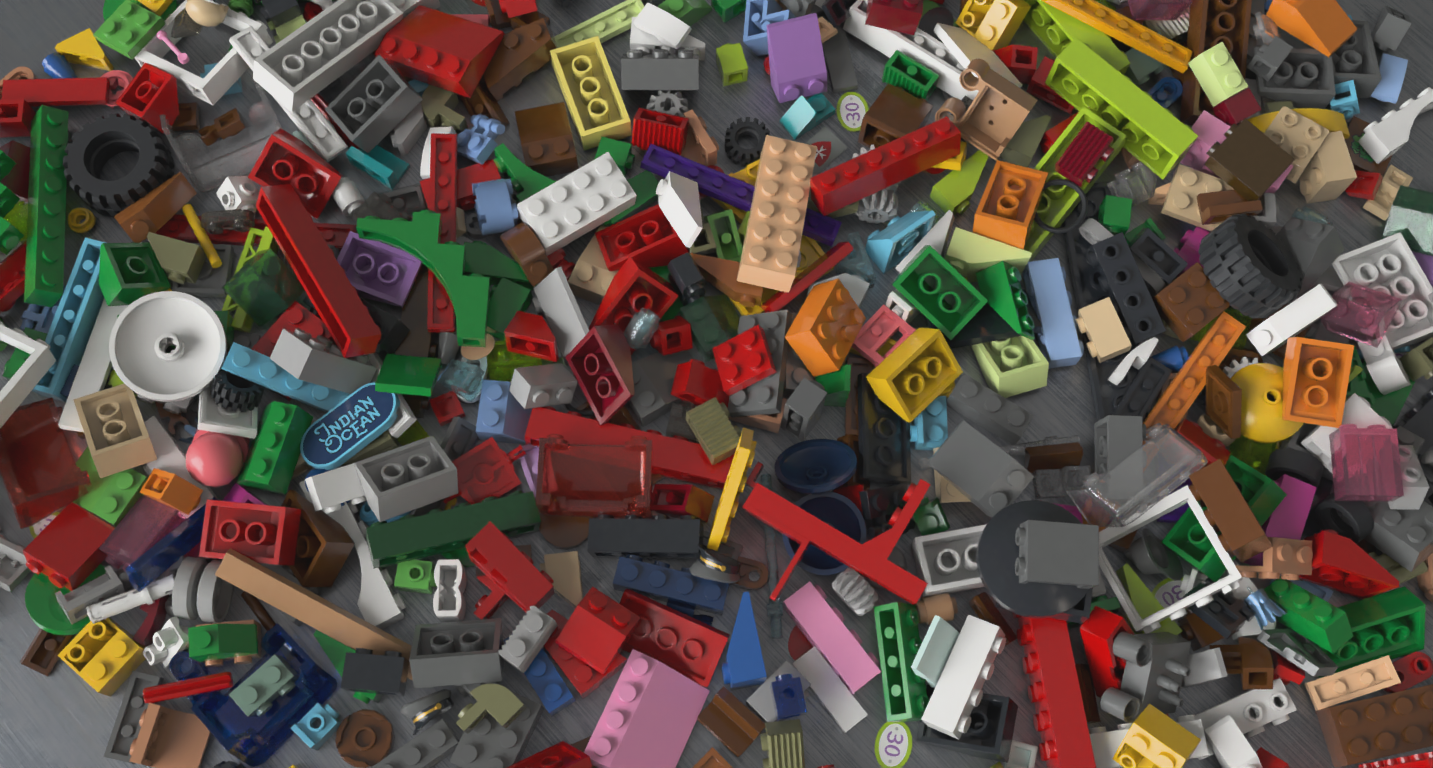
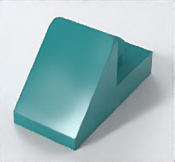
[780,93,836,140]

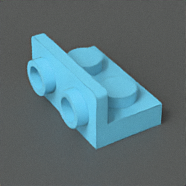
[910,396,948,450]

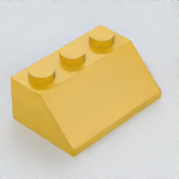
[866,327,963,423]

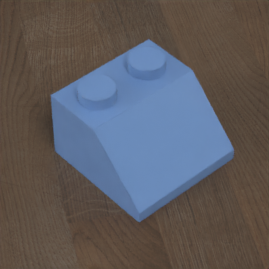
[476,379,532,445]

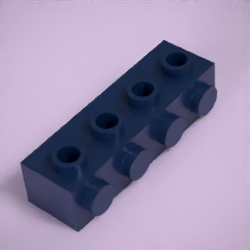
[613,554,729,616]

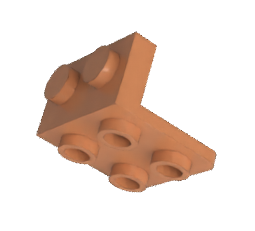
[680,109,719,166]
[1235,537,1313,580]
[129,703,214,768]

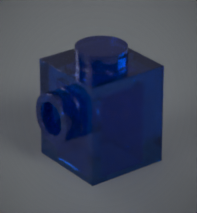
[770,674,807,720]

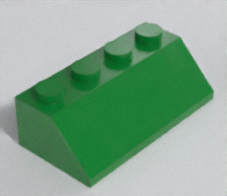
[1316,586,1426,678]

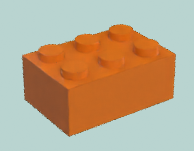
[785,278,866,377]

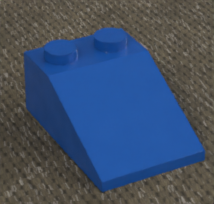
[721,591,767,691]

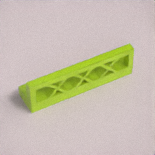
[222,227,279,333]

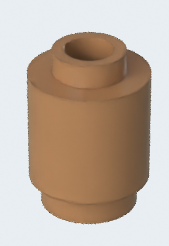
[914,592,958,625]

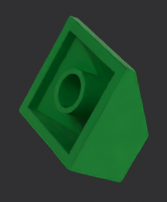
[99,242,171,306]

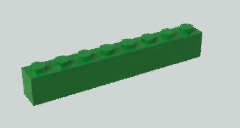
[24,105,68,307]

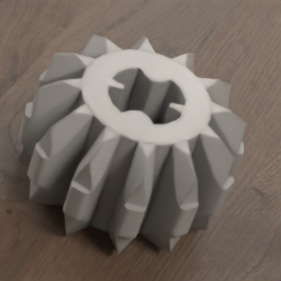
[646,90,689,117]
[855,188,899,225]
[832,568,878,616]

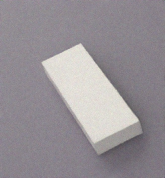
[792,646,868,733]

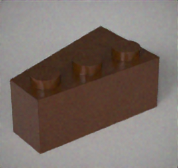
[483,18,558,102]

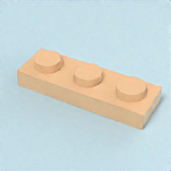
[1304,655,1401,711]

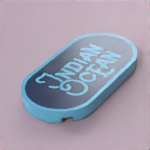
[300,382,400,470]

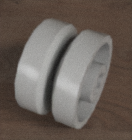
[172,557,234,623]

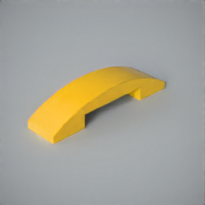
[1247,108,1350,139]

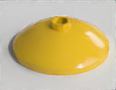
[1231,363,1303,443]

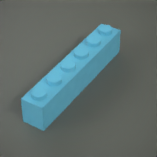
[32,238,106,402]

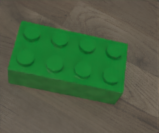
[1161,455,1287,582]

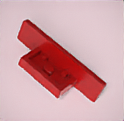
[0,240,27,313]

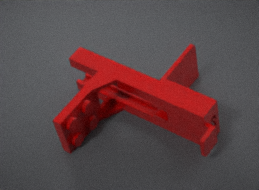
[743,461,931,605]

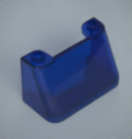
[191,623,337,767]

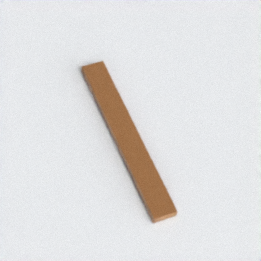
[215,548,413,681]

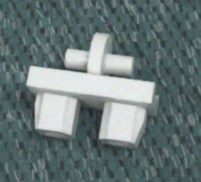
[143,616,189,668]

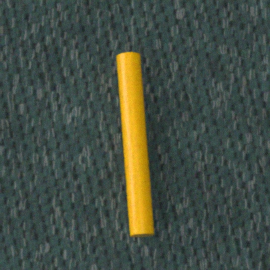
[182,204,222,268]

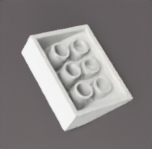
[1332,232,1433,350]

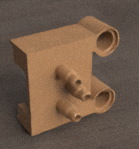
[935,59,1038,161]

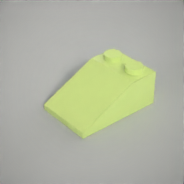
[944,227,1032,283]
[971,336,1049,398]

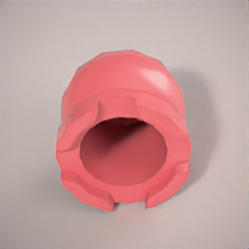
[186,429,250,488]

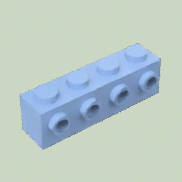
[1022,258,1084,369]

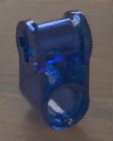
[169,652,222,708]

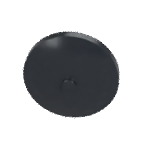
[976,500,1089,618]

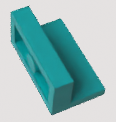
[346,145,410,190]

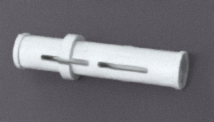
[86,574,175,624]

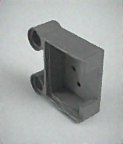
[1100,631,1191,723]

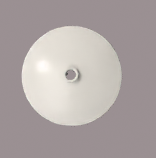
[109,291,227,402]

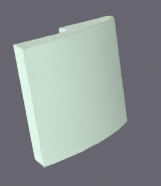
[911,615,960,688]

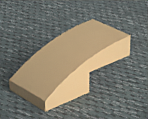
[1362,165,1413,221]

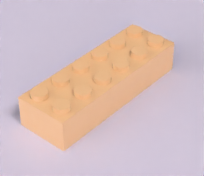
[737,135,817,293]

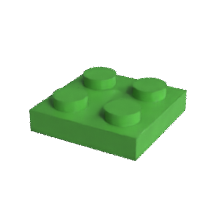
[93,0,166,60]

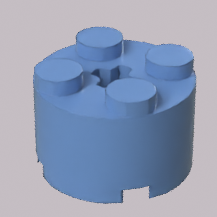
[472,178,518,236]

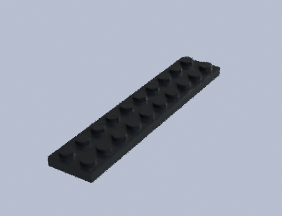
[1062,182,1152,423]

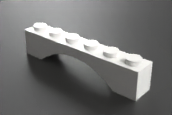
[1358,87,1433,164]
[299,480,406,630]

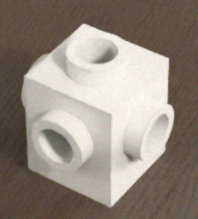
[216,176,259,218]

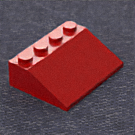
[374,5,505,98]

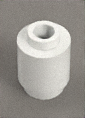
[332,177,366,217]

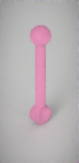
[157,30,190,64]

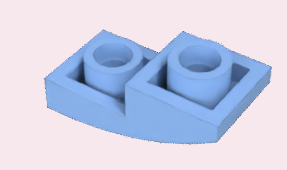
[1370,53,1408,104]

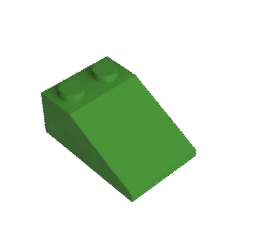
[56,446,149,532]

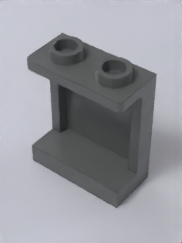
[1015,520,1099,589]

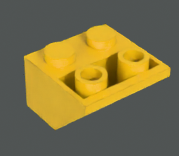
[955,0,1031,51]
[57,617,146,697]
[1112,703,1201,768]

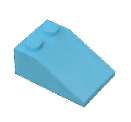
[865,210,936,274]

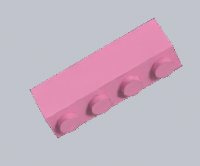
[782,581,881,695]

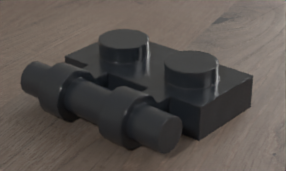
[859,483,915,538]
[1182,578,1256,639]

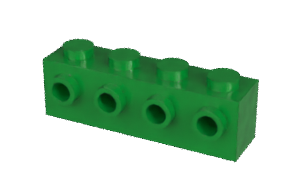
[874,602,930,722]

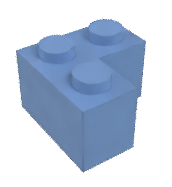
[743,0,796,56]

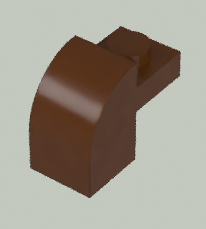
[500,222,554,286]
[1209,637,1274,689]

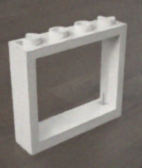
[134,0,273,106]
[0,321,56,428]
[1099,485,1243,634]

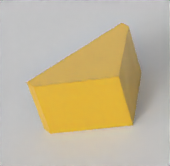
[55,28,114,71]

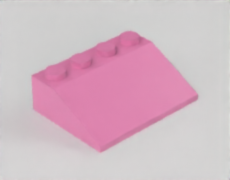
[584,649,710,768]

